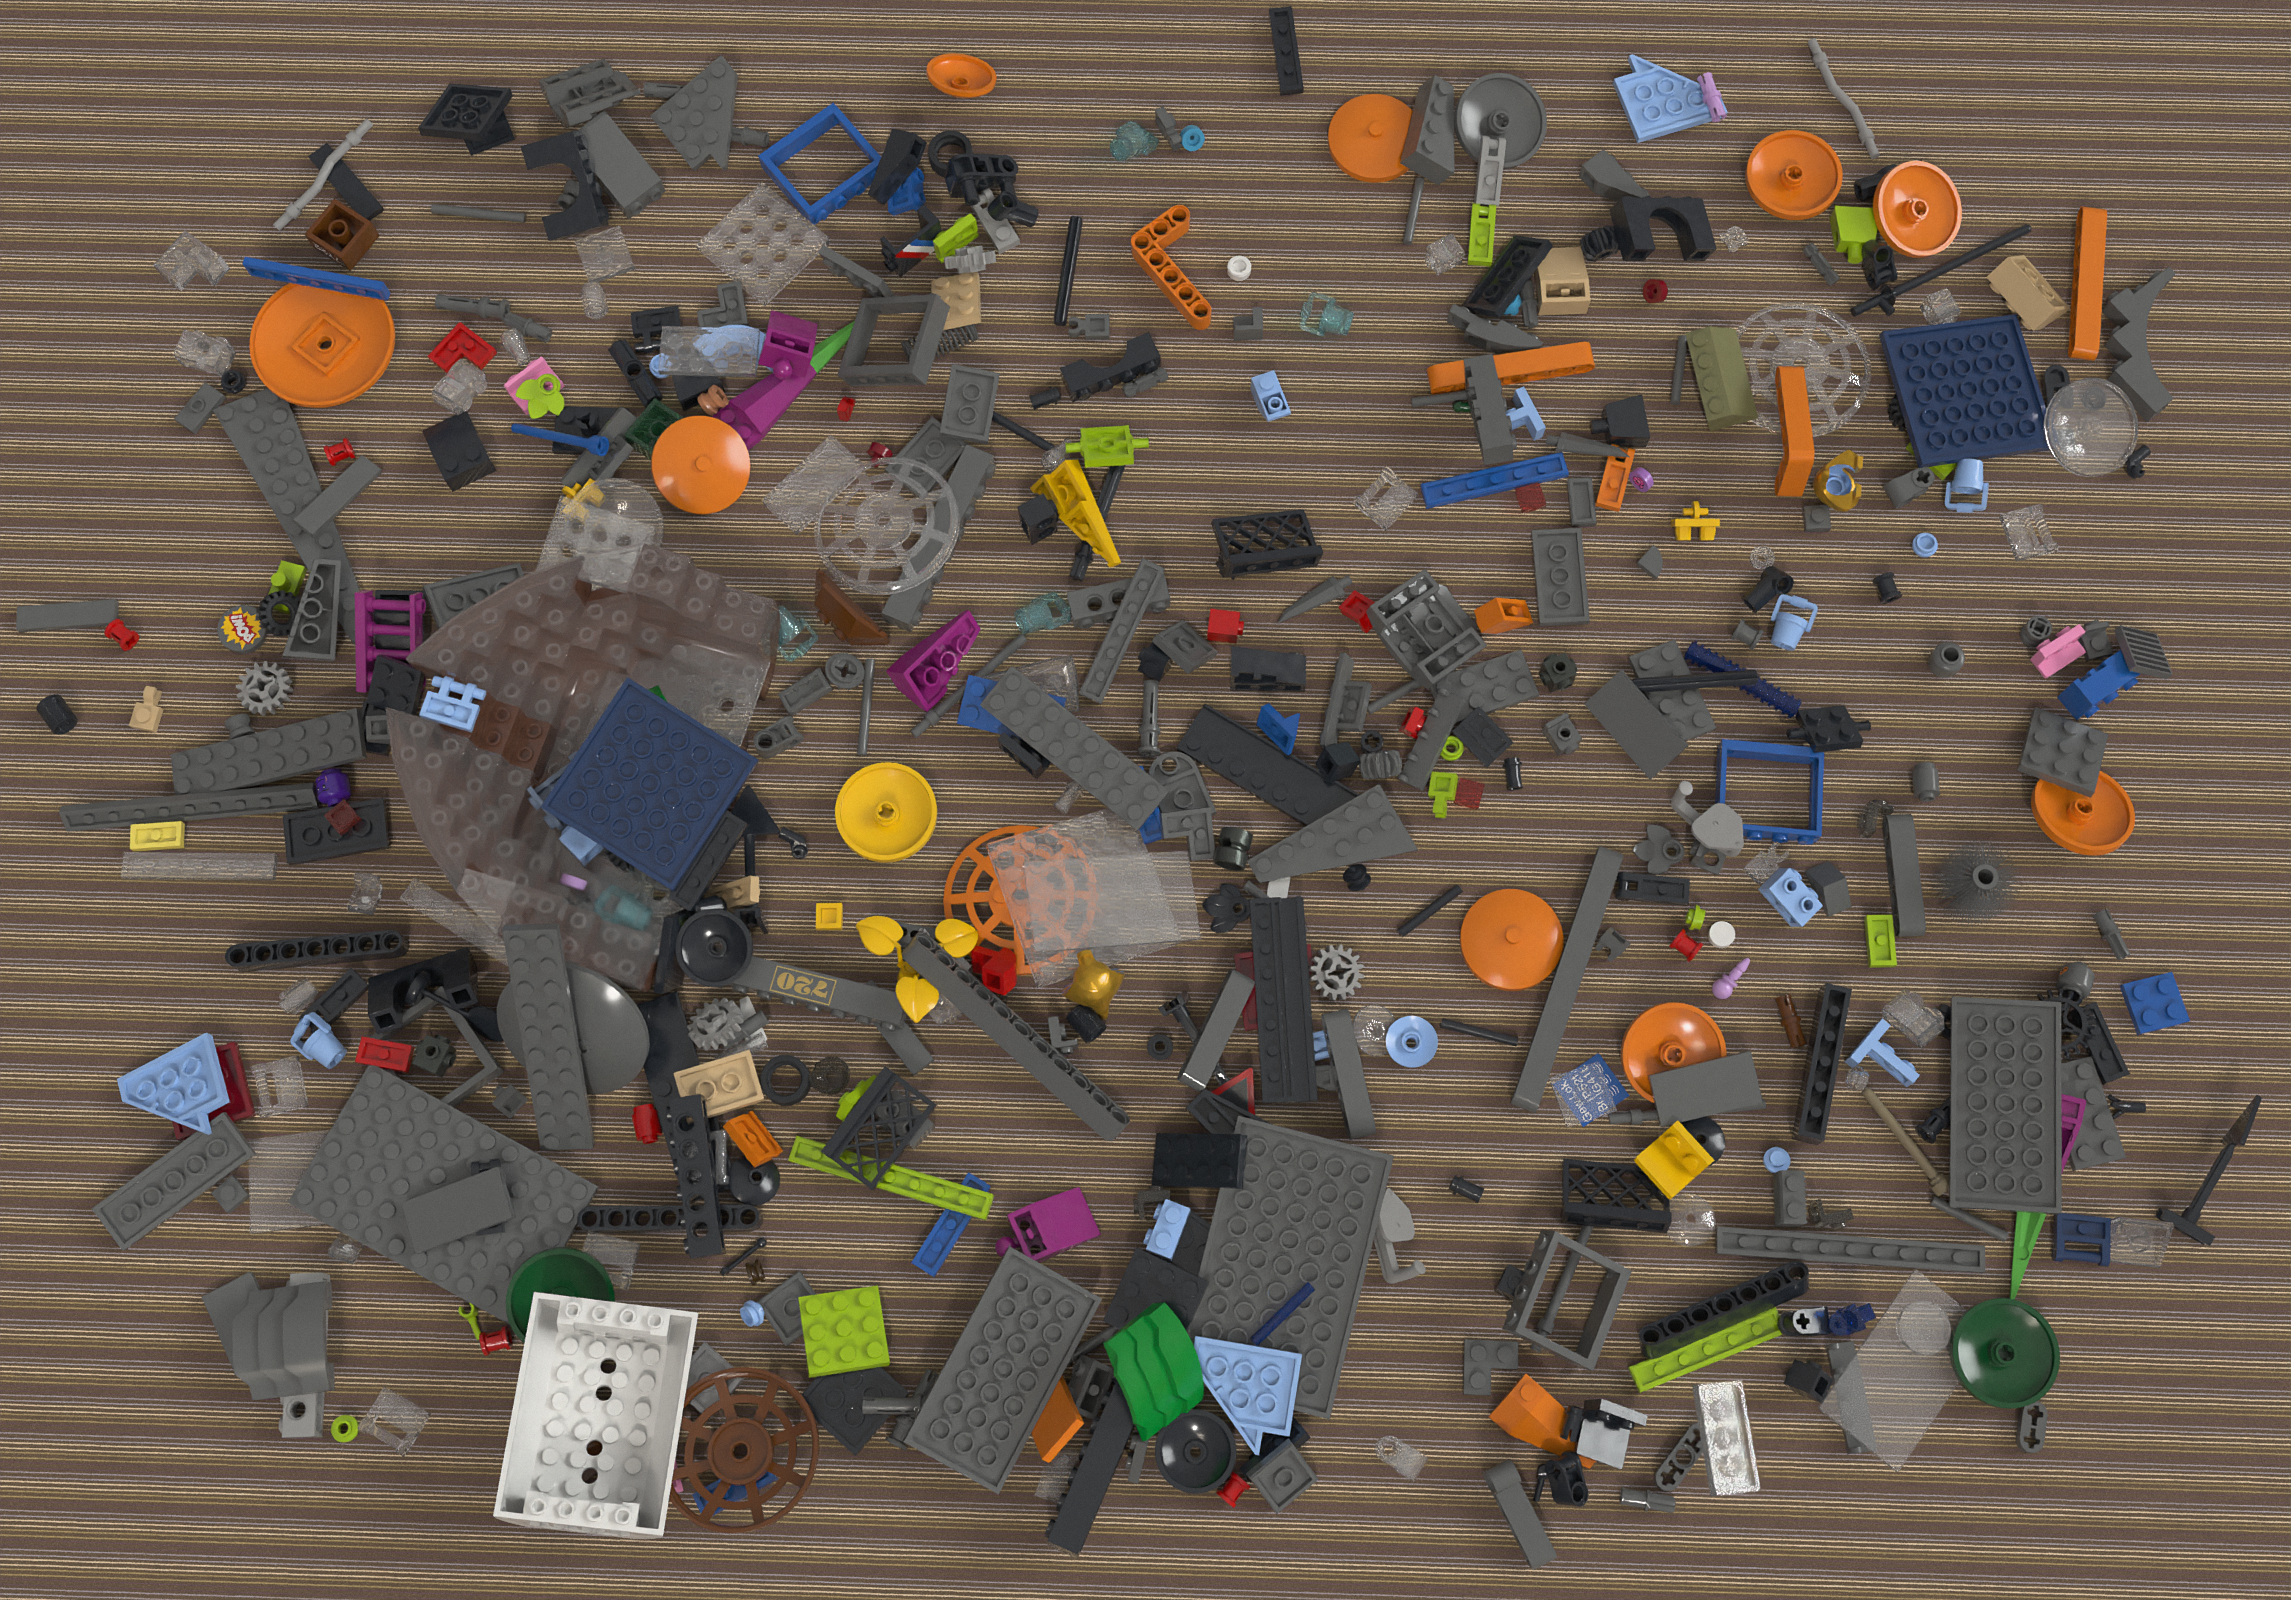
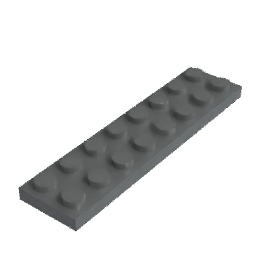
[980,666,1169,831]
[171,708,367,795]

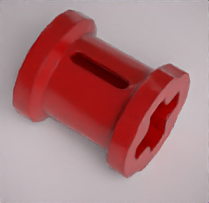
[323,437,356,467]
[104,619,140,651]
[1669,929,1704,962]
[479,1326,513,1356]
[1215,1471,1251,1508]

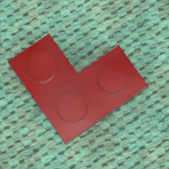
[427,322,497,374]

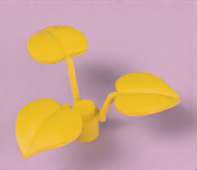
[855,916,978,1023]

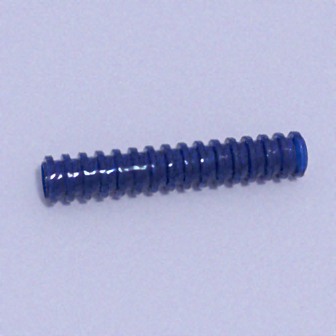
[1684,640,1802,719]

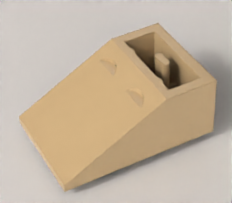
[1535,247,1591,315]

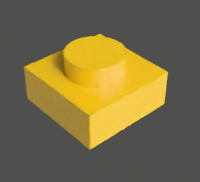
[816,903,843,931]

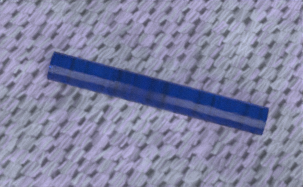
[1250,1282,1315,1346]

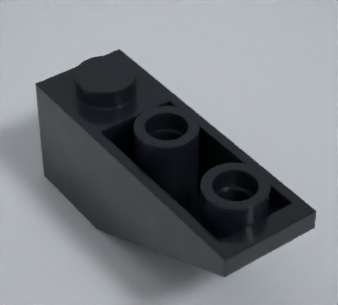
[868,128,927,205]

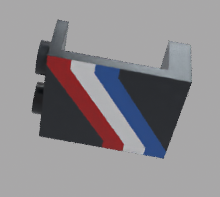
[880,205,942,277]

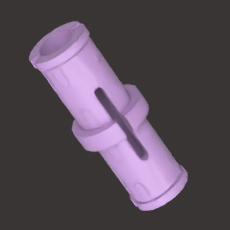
[1697,72,1727,122]

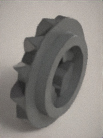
[825,653,865,691]

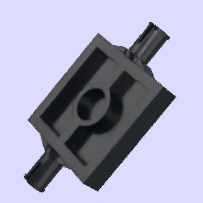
[1786,705,1871,753]

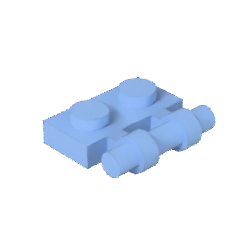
[419,676,486,732]

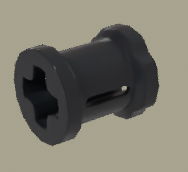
[1872,572,1903,604]

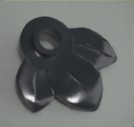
[1202,884,1250,933]

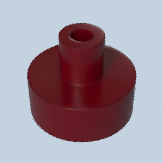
[1643,279,1668,303]
[867,442,893,468]

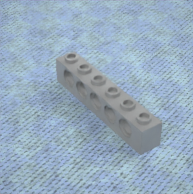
[279,1272,330,1439]

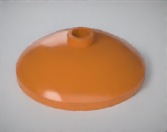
[926,53,997,99]

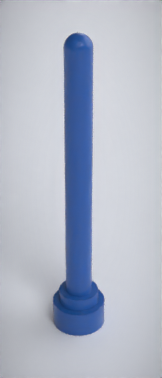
[511,423,609,456]

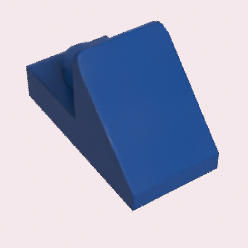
[1256,703,1300,755]

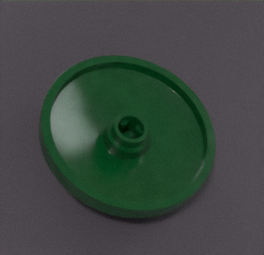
[505,1247,615,1343]
[1949,1298,2060,1409]

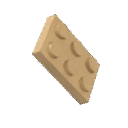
[931,272,981,330]
[674,1050,765,1124]

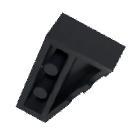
[1230,646,1306,692]

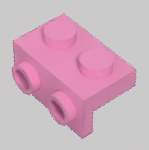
[2030,624,2086,678]

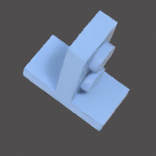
[1506,386,1546,441]
[1844,1018,1920,1087]

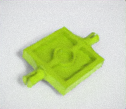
[1065,425,1149,468]

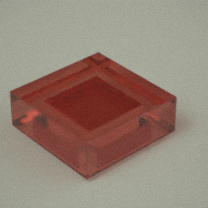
[1515,483,1547,514]
[1453,778,1485,810]
[324,799,362,836]

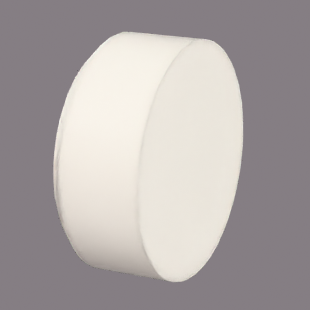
[1227,256,1251,281]
[1708,921,1735,948]

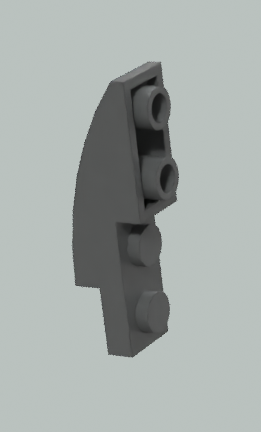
[1447,304,1543,354]

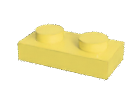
[130,821,185,851]

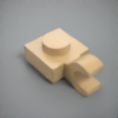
[129,686,164,733]

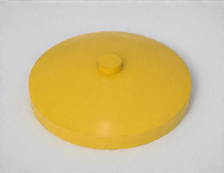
[835,762,937,863]

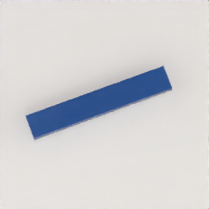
[242,257,390,301]
[1420,452,1569,509]

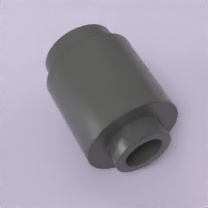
[1912,762,1940,802]

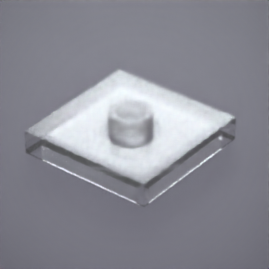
[575,225,636,285]
[1549,1061,1617,1128]

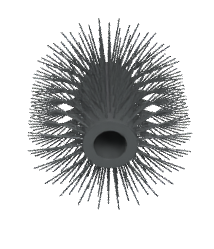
[1930,839,2023,926]

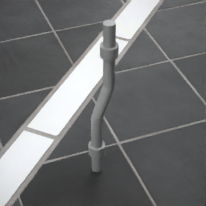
[1807,38,1880,159]
[273,118,374,231]

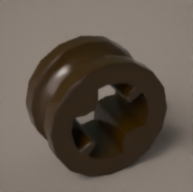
[745,1259,766,1286]

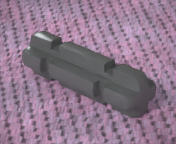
[1803,243,1840,286]
[1122,368,1169,398]

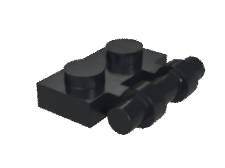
[630,306,684,354]

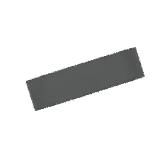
[2016,1401,2048,1453]

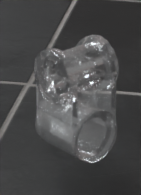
[1374,1435,1428,1482]

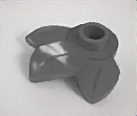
[1633,825,1685,874]

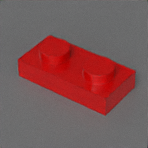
[355,1037,415,1073]

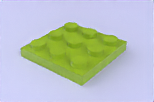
[798,1285,890,1378]

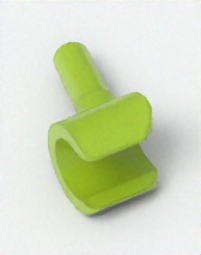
[458,1303,481,1340]

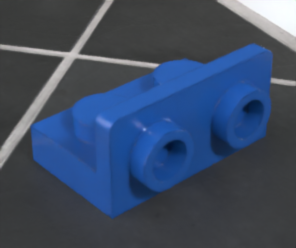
[888,168,926,216]

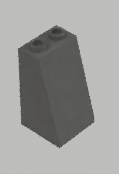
[577,111,666,219]

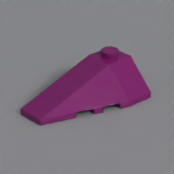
[886,610,981,712]

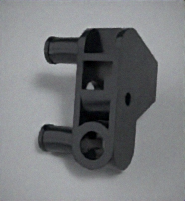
[944,153,1018,206]

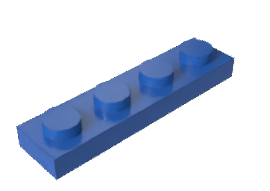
[911,1172,991,1278]

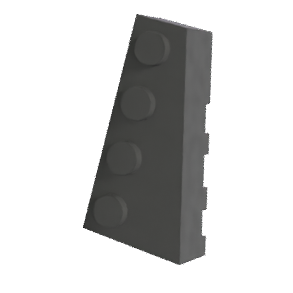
[1400,75,1454,185]
[1463,354,1517,465]
[281,558,341,662]

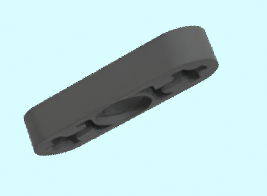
[1653,1423,1712,1491]

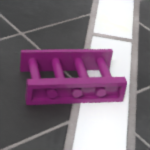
[355,590,427,693]

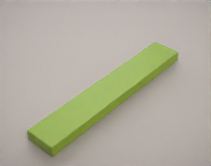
[1628,1307,1782,1393]

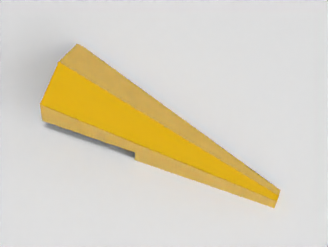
[1030,460,1121,567]

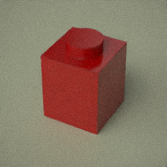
[1207,609,1244,644]

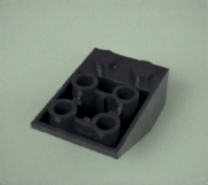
[373,590,432,664]

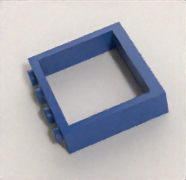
[758,102,881,226]
[1715,739,1824,845]

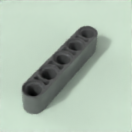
[1882,814,1926,937]
[1177,968,1255,1093]
[1321,1009,1376,1140]

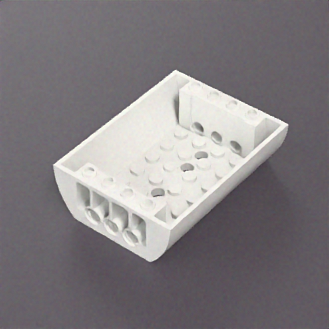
[493,1292,698,1539]

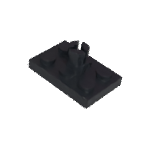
[552,406,631,455]

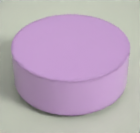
[559,873,587,891]

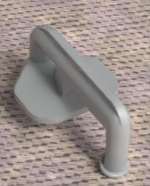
[1670,781,1744,857]
[1374,1188,1426,1284]

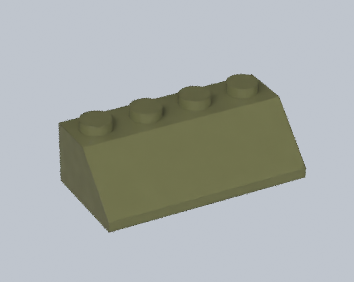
[1685,326,1758,431]

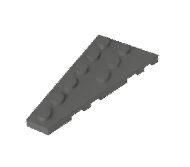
[1247,784,1418,884]

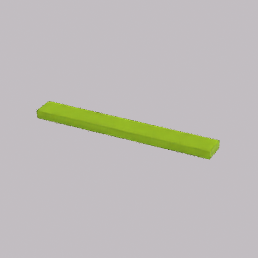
[788,1136,994,1221]

